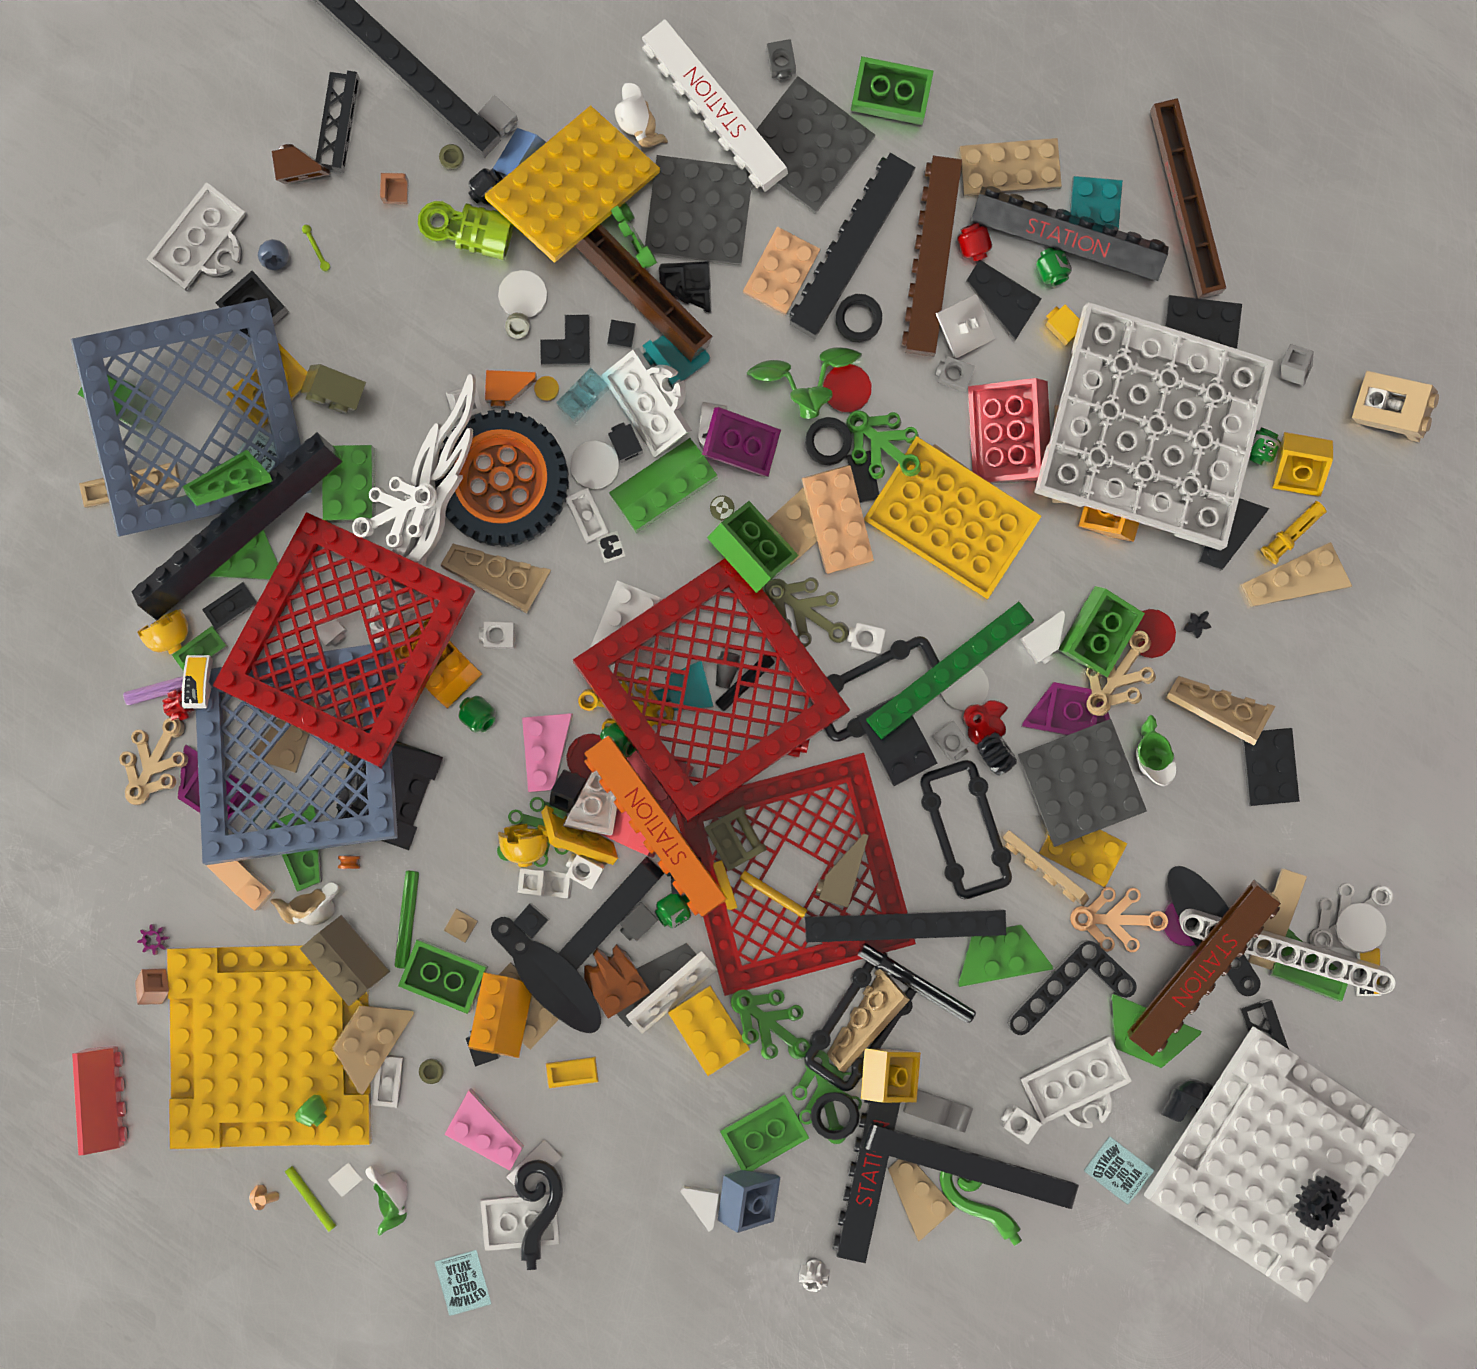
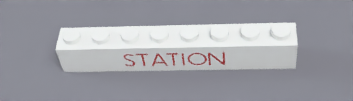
[642,19,788,192]

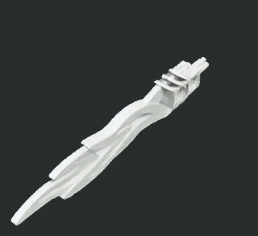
[369,374,476,647]

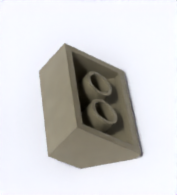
[300,915,390,1006]

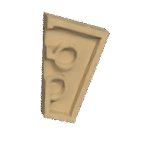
[249,696,321,773]
[888,1159,956,1242]

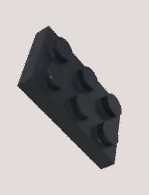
[1164,295,1242,349]
[1242,728,1300,806]

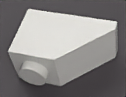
[1020,610,1065,664]

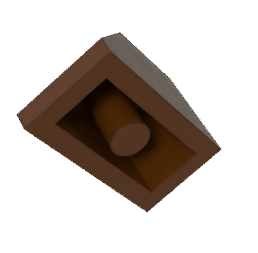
[272,144,330,184]

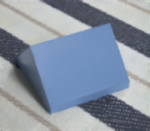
[493,128,546,177]

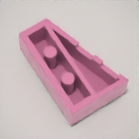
[522,713,573,792]
[444,1088,524,1170]

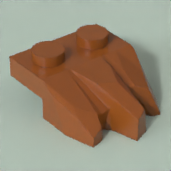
[584,944,650,1019]

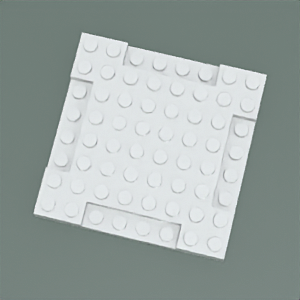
[1034,302,1274,550]
[1144,1027,1415,1302]

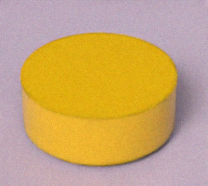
[534,376,559,402]

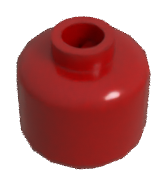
[957,223,992,261]

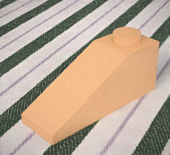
[206,861,275,911]

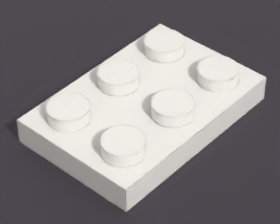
[481,1193,560,1251]

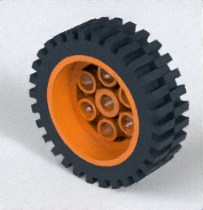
[435,410,569,547]

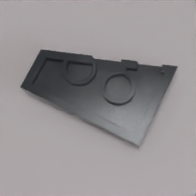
[966,260,1042,341]
[1198,498,1270,571]

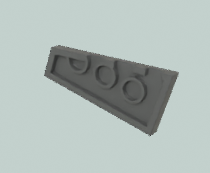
[617,943,697,1027]

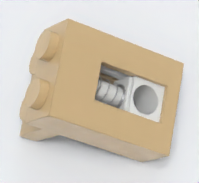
[1352,371,1439,443]

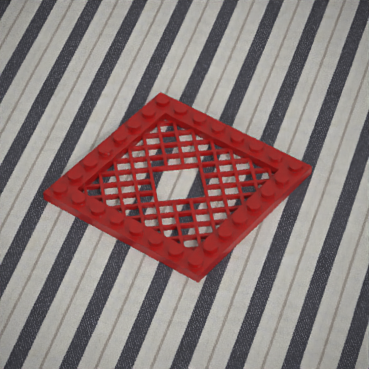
[212,512,475,769]
[573,558,850,822]
[675,753,916,996]

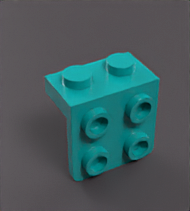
[642,335,710,389]

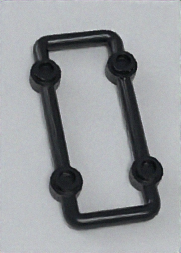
[810,636,940,742]
[920,760,1012,899]
[804,961,917,1091]

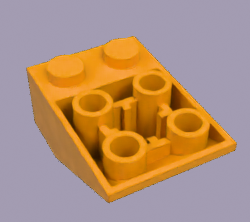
[395,619,482,708]

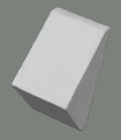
[680,1185,719,1232]

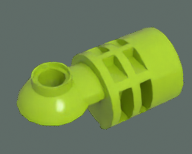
[418,201,514,260]

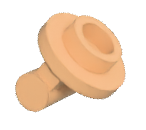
[250,1185,279,1210]

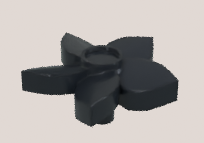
[1184,611,1212,639]

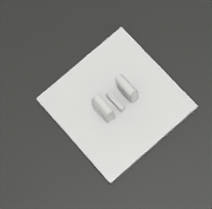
[936,294,995,359]

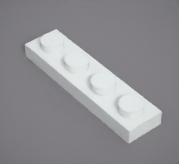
[626,951,717,1034]

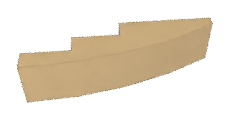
[1248,868,1307,970]

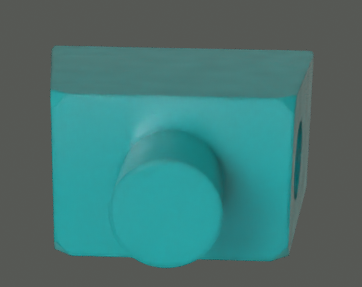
[653,661,714,711]

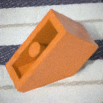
[485,370,537,408]

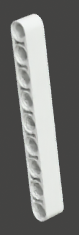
[1179,909,1396,994]

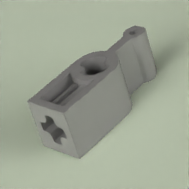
[903,1089,973,1132]

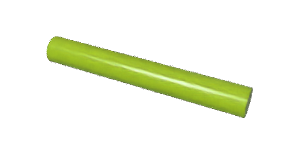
[285,1166,336,1232]

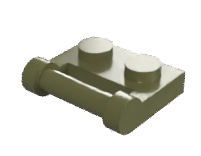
[704,806,767,871]

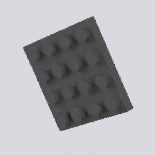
[756,76,875,213]
[645,155,752,266]
[1018,719,1147,847]

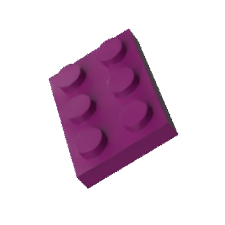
[702,407,781,477]

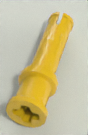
[1260,501,1327,564]

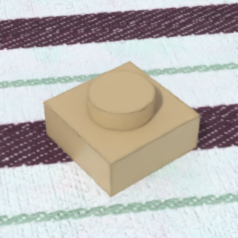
[444,909,478,943]

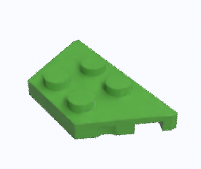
[209,530,278,580]
[958,924,1053,987]
[1111,993,1202,1068]

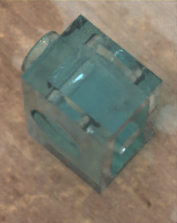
[556,368,609,423]

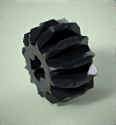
[977,732,1017,776]

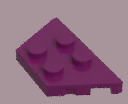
[1021,682,1110,735]
[178,744,267,819]

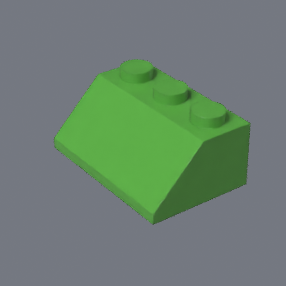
[1058,586,1145,677]

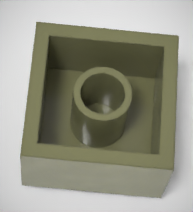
[300,364,366,413]

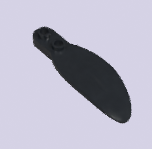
[1167,866,1261,996]
[491,917,601,1033]

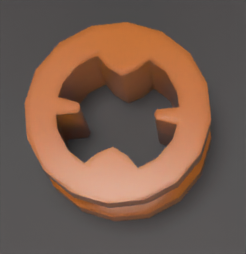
[338,856,360,869]

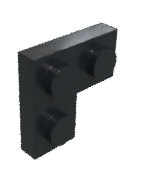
[540,315,590,365]

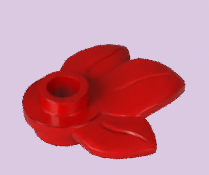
[963,700,1008,744]

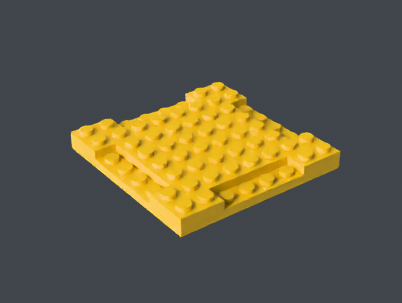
[167,944,372,1149]

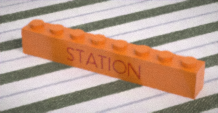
[584,736,728,917]

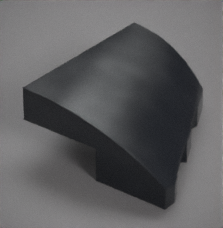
[659,261,711,312]

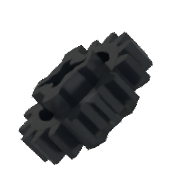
[1294,1175,1347,1231]

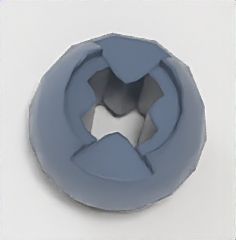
[258,239,289,271]

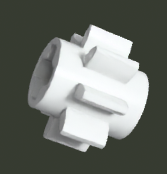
[799,1260,830,1292]

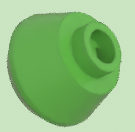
[295,1095,327,1127]

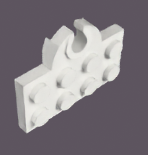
[146,182,247,291]
[601,348,692,457]
[590,580,670,687]
[1020,1036,1132,1128]

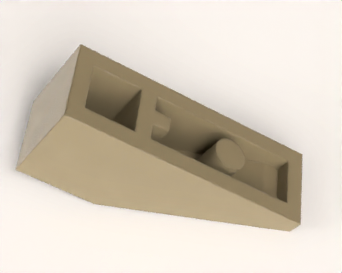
[816,834,868,907]

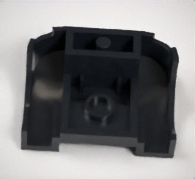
[336,740,443,850]

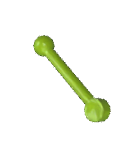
[302,224,330,272]

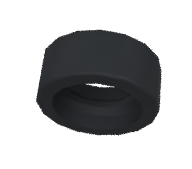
[836,294,882,342]
[805,417,852,465]
[810,1092,860,1140]

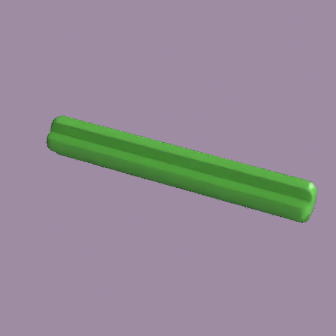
[395,870,419,969]

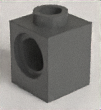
[766,39,796,80]
[619,902,658,941]

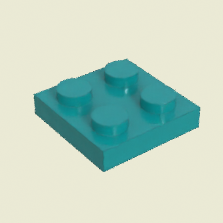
[1070,176,1123,229]

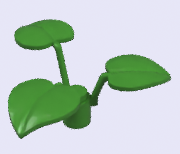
[747,347,862,419]

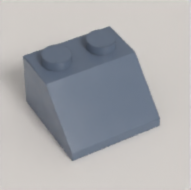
[718,1170,780,1233]

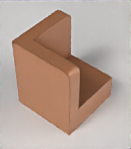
[380,173,409,204]
[135,969,169,1005]

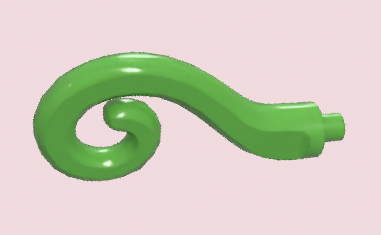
[940,1171,1022,1246]

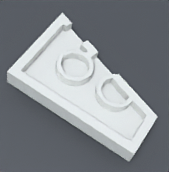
[563,771,617,836]

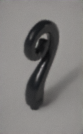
[514,1160,563,1270]

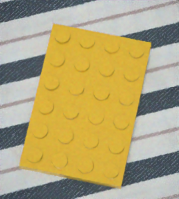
[485,105,660,263]
[864,436,1042,599]

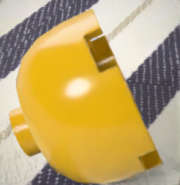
[137,609,189,654]
[498,824,548,867]

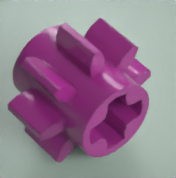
[137,924,170,955]

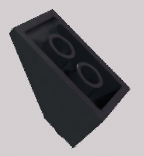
[857,694,938,786]

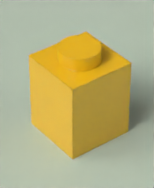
[1045,304,1080,346]

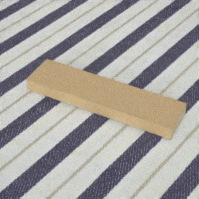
[79,462,180,508]

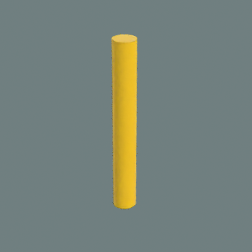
[739,870,807,918]

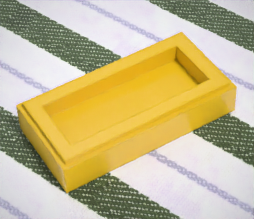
[713,860,738,910]
[546,1057,599,1088]

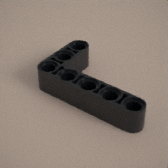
[1007,940,1137,1035]

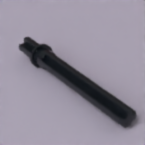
[857,943,976,1023]

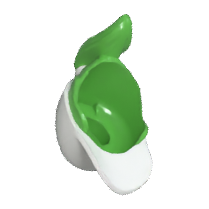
[1136,715,1177,786]
[366,1166,408,1236]

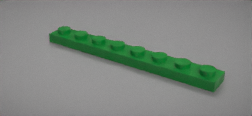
[866,601,1034,740]

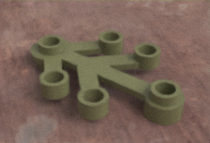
[765,577,849,647]

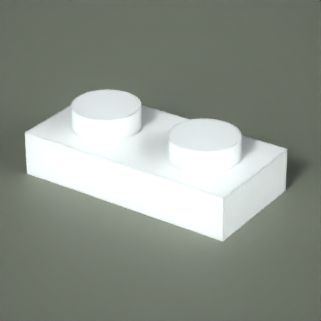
[566,488,609,543]
[372,1056,404,1108]

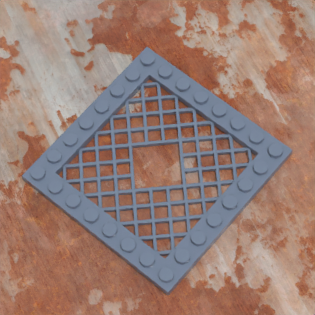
[71,298,312,537]
[196,642,398,865]

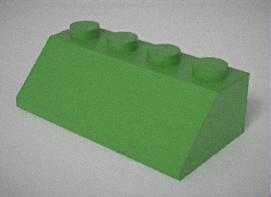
[609,438,718,533]

